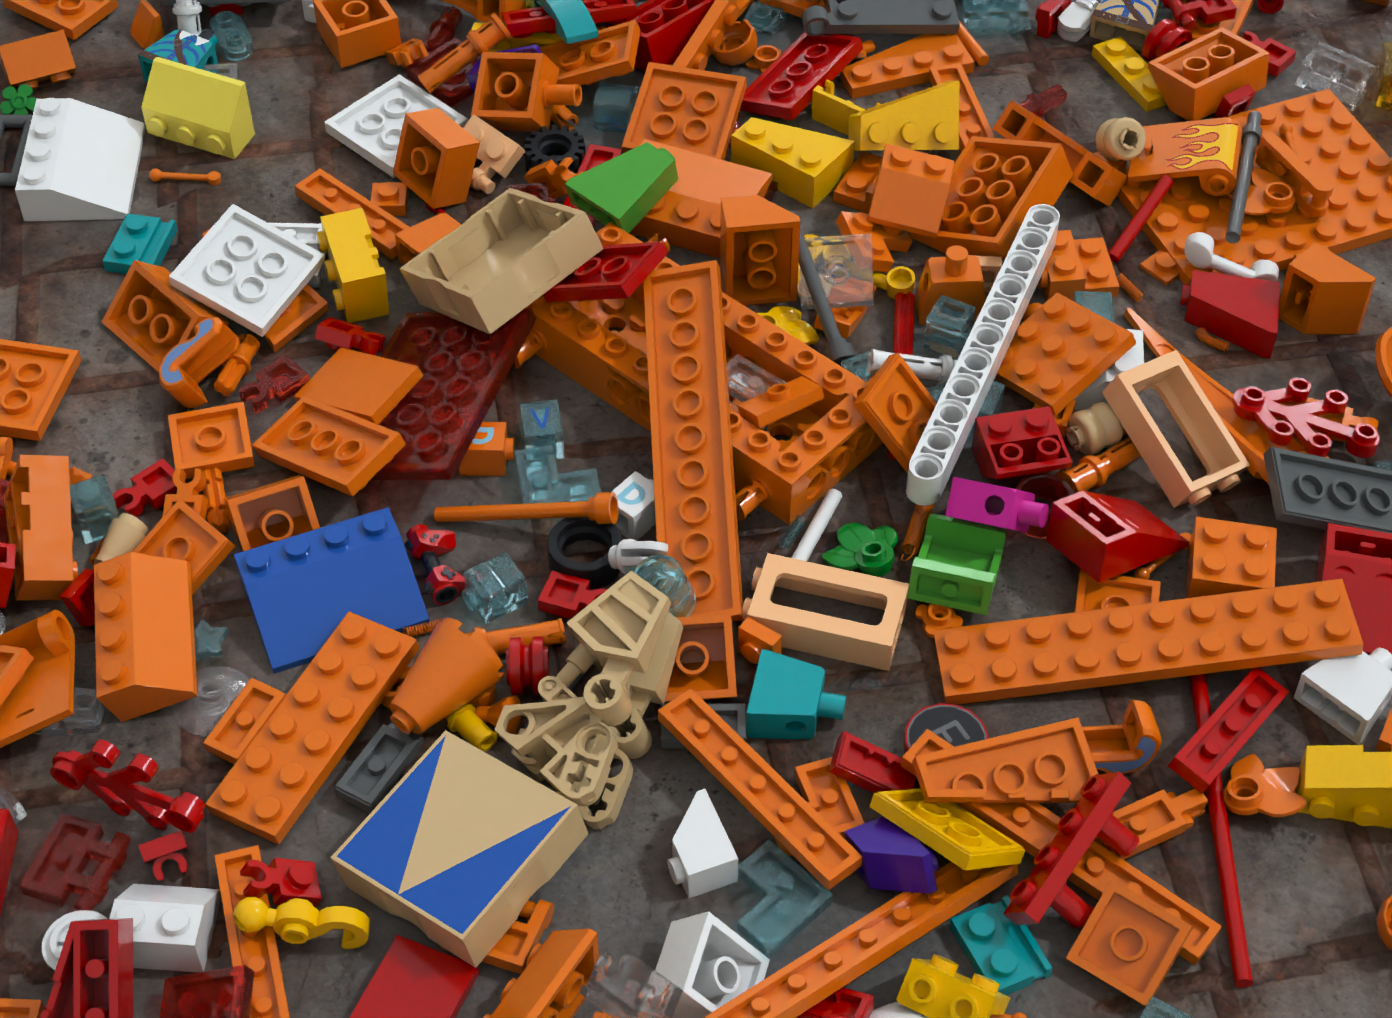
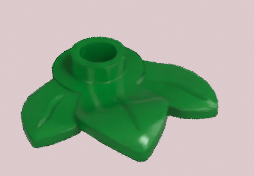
[821,523,898,577]

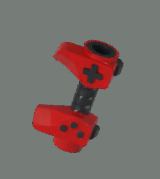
[405,524,477,605]

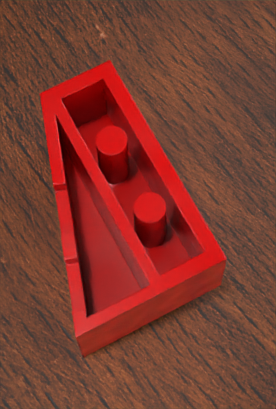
[40,918,134,1018]

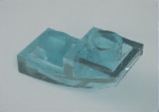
[743,1,790,36]

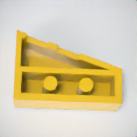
[848,80,960,151]
[731,117,855,209]
[316,208,390,323]
[1297,745,1392,829]

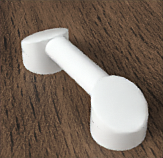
[1184,232,1279,282]

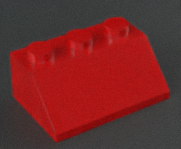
[605,0,715,71]

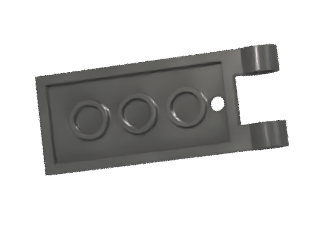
[802,0,960,36]

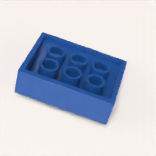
[234,507,430,674]

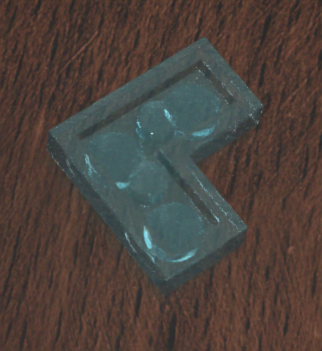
[514,445,602,504]
[738,840,833,959]

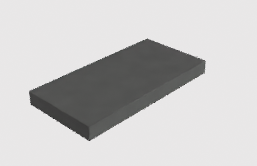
[1263,447,1392,534]

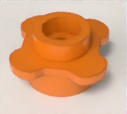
[915,604,963,638]

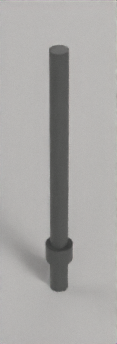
[1225,111,1262,243]

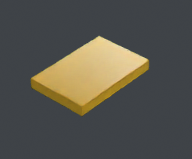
[869,788,1025,871]

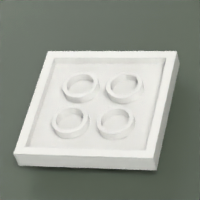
[324,74,468,178]
[169,204,324,337]

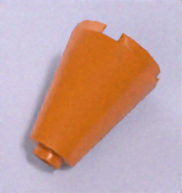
[389,617,505,734]

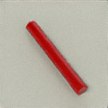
[1108,175,1174,263]

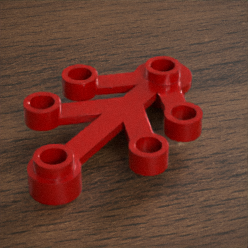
[1232,378,1380,458]
[50,739,205,833]

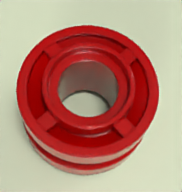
[1142,19,1192,62]
[506,636,549,696]

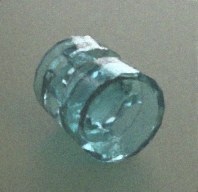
[634,554,696,617]

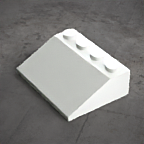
[15,98,146,221]

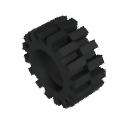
[524,125,586,173]

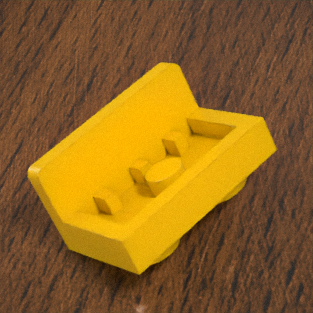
[896,954,1011,1018]

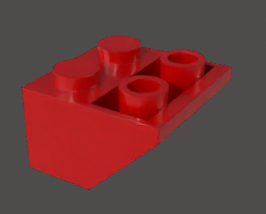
[971,406,1073,479]

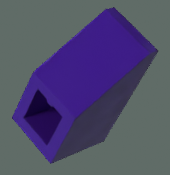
[844,816,938,894]

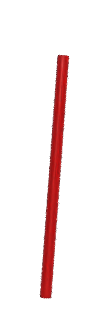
[1189,674,1253,988]

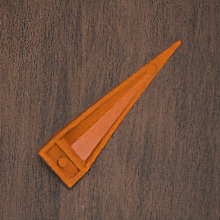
[1123,307,1329,484]

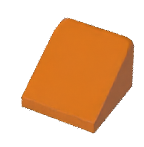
[130,0,165,49]

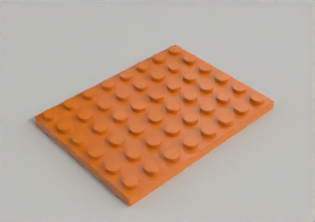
[1094,89,1392,284]

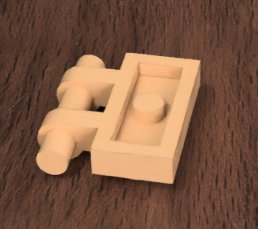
[463,114,525,194]

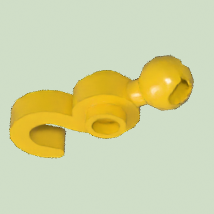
[233,897,371,949]

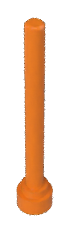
[433,492,619,524]

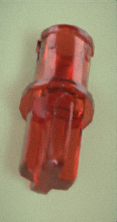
[424,6,463,56]
[1004,84,1067,118]

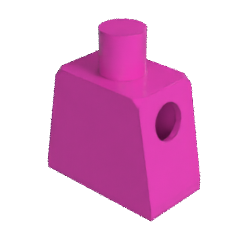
[945,477,1049,533]

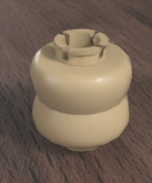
[1095,117,1146,161]
[1066,402,1124,455]

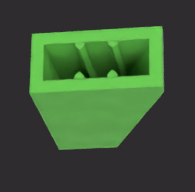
[565,142,679,233]

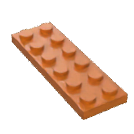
[205,612,420,845]

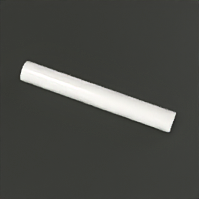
[791,488,842,561]

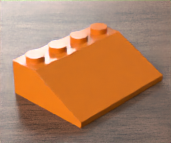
[908,136,1073,265]
[630,139,773,258]

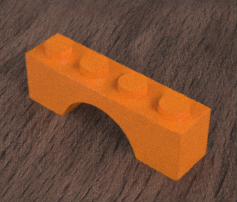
[992,100,1128,207]

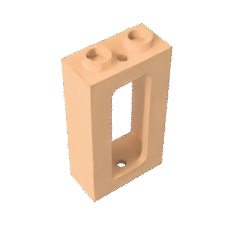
[1102,350,1250,508]
[741,553,909,671]

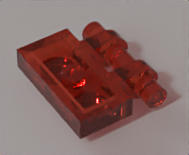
[19,813,131,911]

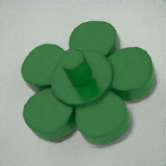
[0,84,37,115]

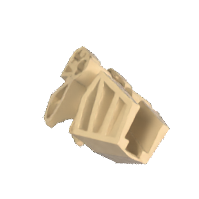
[495,571,683,830]

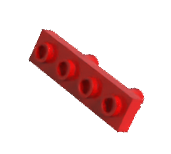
[1003,771,1139,928]

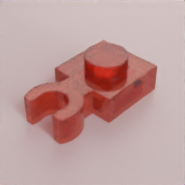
[239,355,309,413]

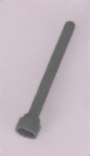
[790,211,857,368]

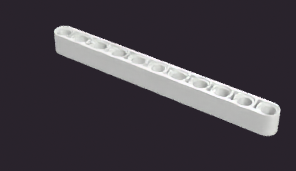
[906,204,1060,506]

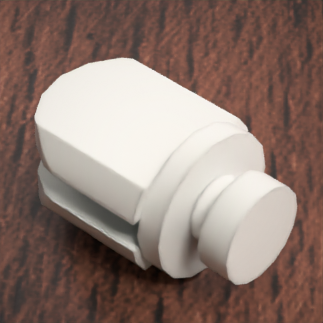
[1057,0,1099,42]
[608,539,669,575]

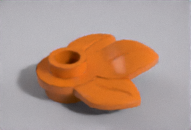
[1227,167,1295,215]
[1224,754,1306,817]

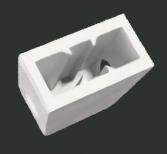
[1294,647,1392,745]

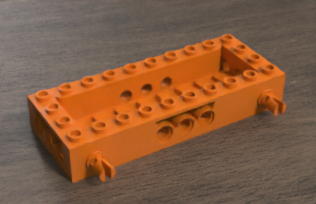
[503,222,883,525]

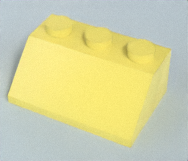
[141,57,255,159]

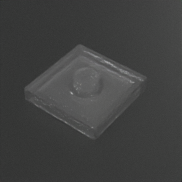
[800,233,874,310]

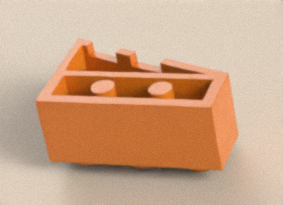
[4,455,78,600]

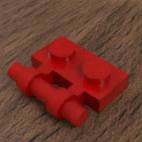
[1160,0,1237,31]

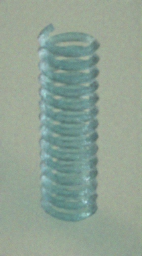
[779,515,807,549]

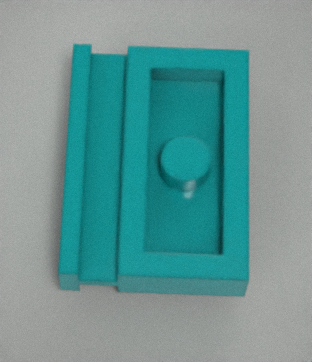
[102,213,178,274]
[949,895,1052,995]

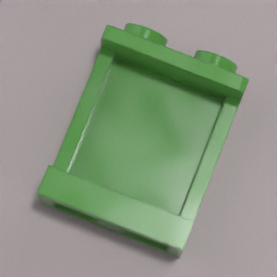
[907,513,1007,615]

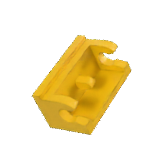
[811,80,880,135]

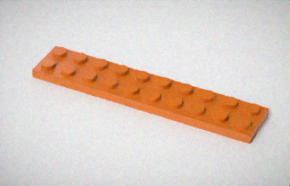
[643,260,744,622]
[933,579,1364,705]

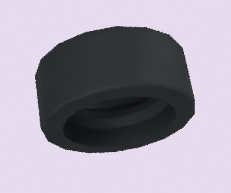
[547,517,622,589]

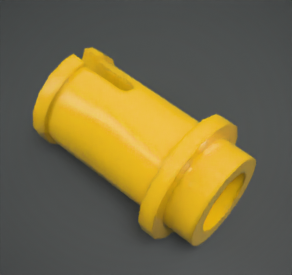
[445,704,498,752]

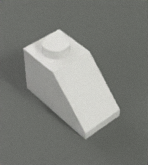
[667,789,738,899]

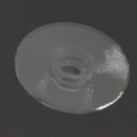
[171,666,250,737]

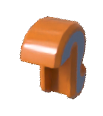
[158,317,239,408]
[1082,699,1162,775]

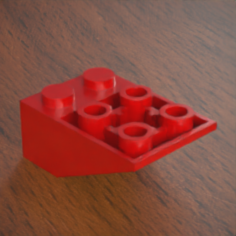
[1046,491,1189,583]
[1316,523,1392,655]

